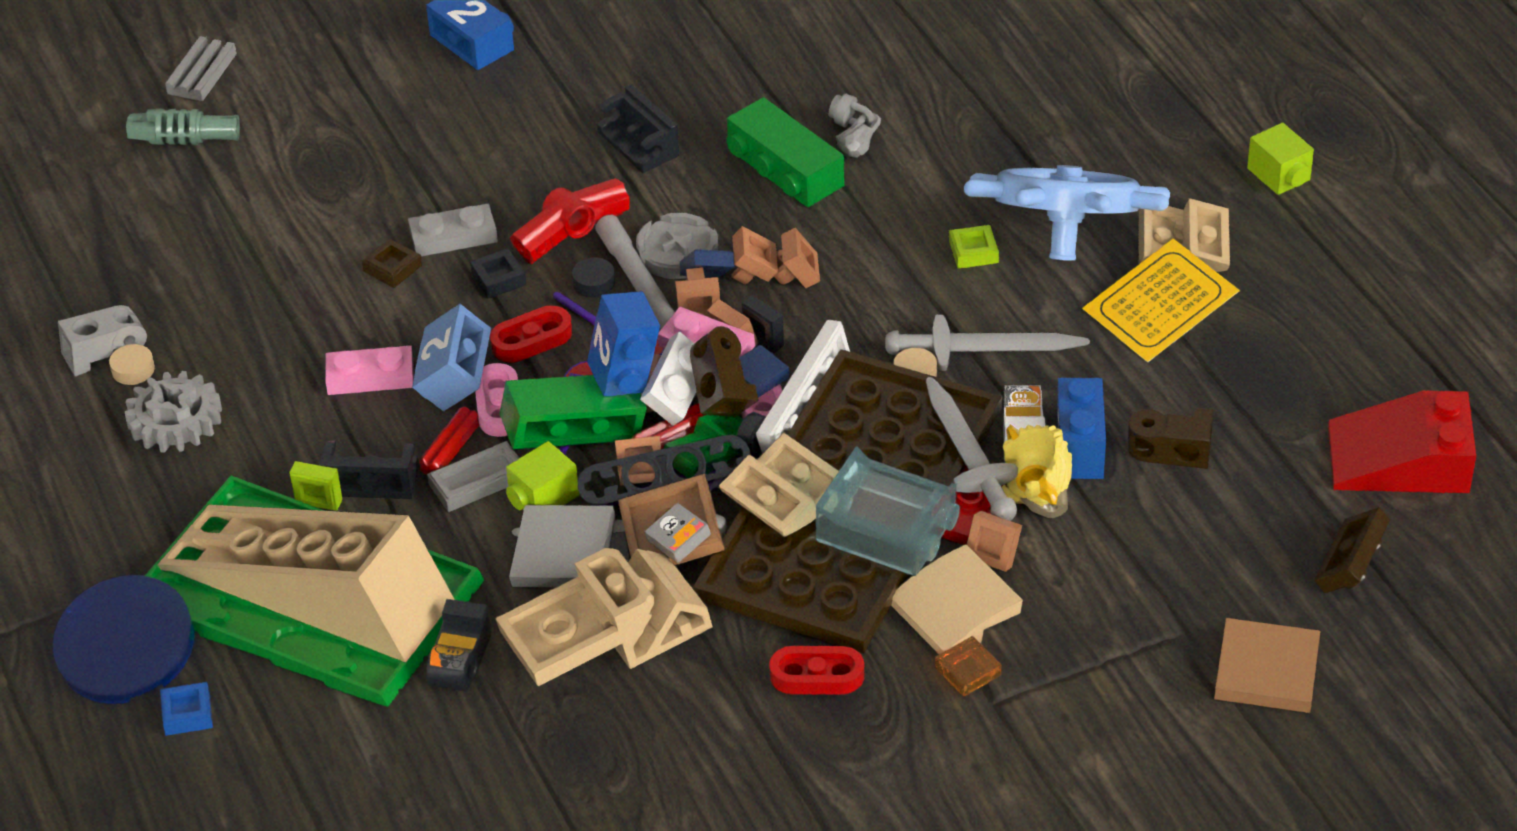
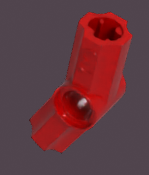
[510,178,630,265]

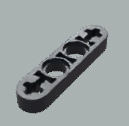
[578,435,750,505]

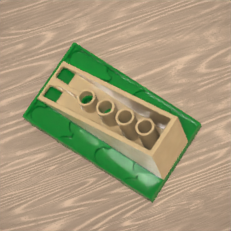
[128,476,484,707]

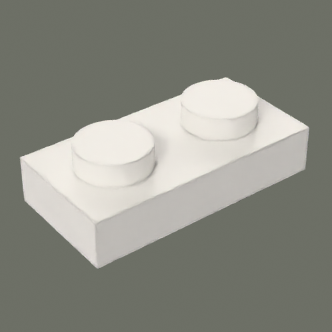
[640,331,696,426]

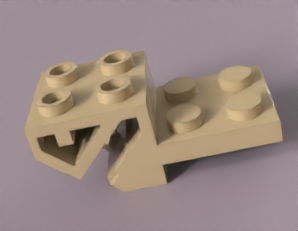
[495,548,712,686]

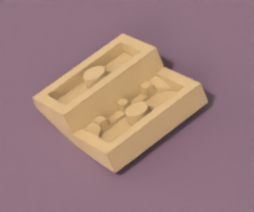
[1139,198,1230,272]
[719,433,851,537]
[891,545,1023,660]

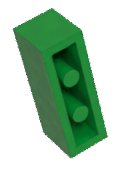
[727,97,844,208]
[499,375,647,449]

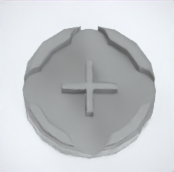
[636,213,719,279]

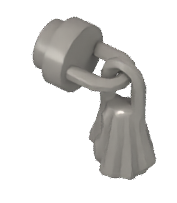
[828,94,881,158]

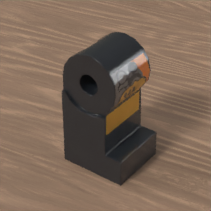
[426,599,491,692]

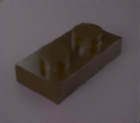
[1314,507,1390,593]

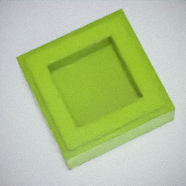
[949,225,999,269]
[290,461,342,511]

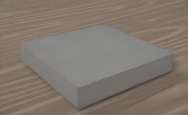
[509,505,616,587]

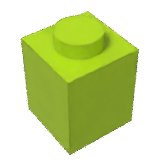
[1247,123,1314,195]
[506,441,579,510]

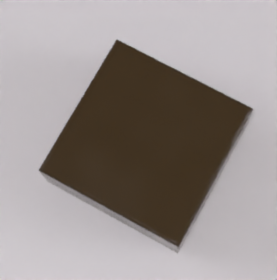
[362,238,422,288]

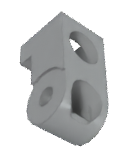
[58,305,147,376]

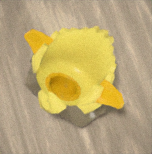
[1002,424,1072,518]

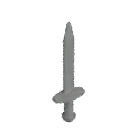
[885,315,1090,371]
[926,377,1018,521]

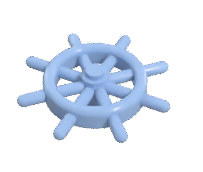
[964,165,1170,260]

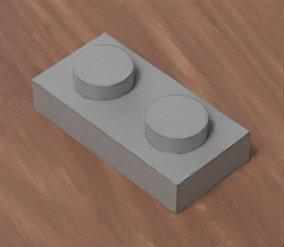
[408,203,498,256]

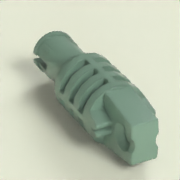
[126,109,240,145]

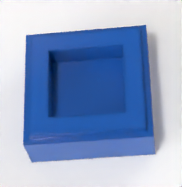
[160,682,213,736]

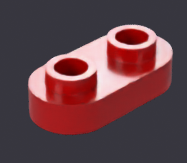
[490,306,572,363]
[769,646,864,695]

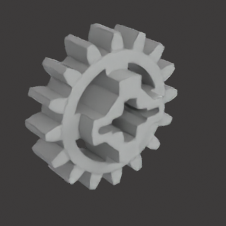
[125,371,222,452]

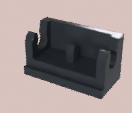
[597,84,679,173]
[319,441,419,499]

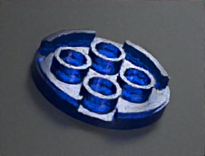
[53,575,195,704]

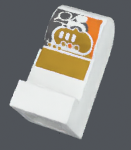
[1003,385,1045,461]

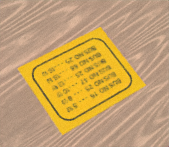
[1082,238,1240,362]

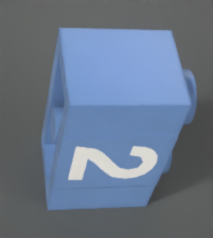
[412,304,491,411]

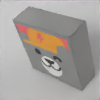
[644,503,711,563]

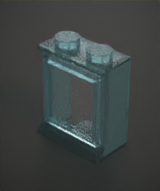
[816,446,960,576]

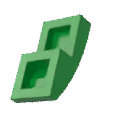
[663,414,744,478]

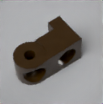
[690,326,759,417]
[1128,408,1213,469]

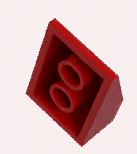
[1328,391,1476,493]

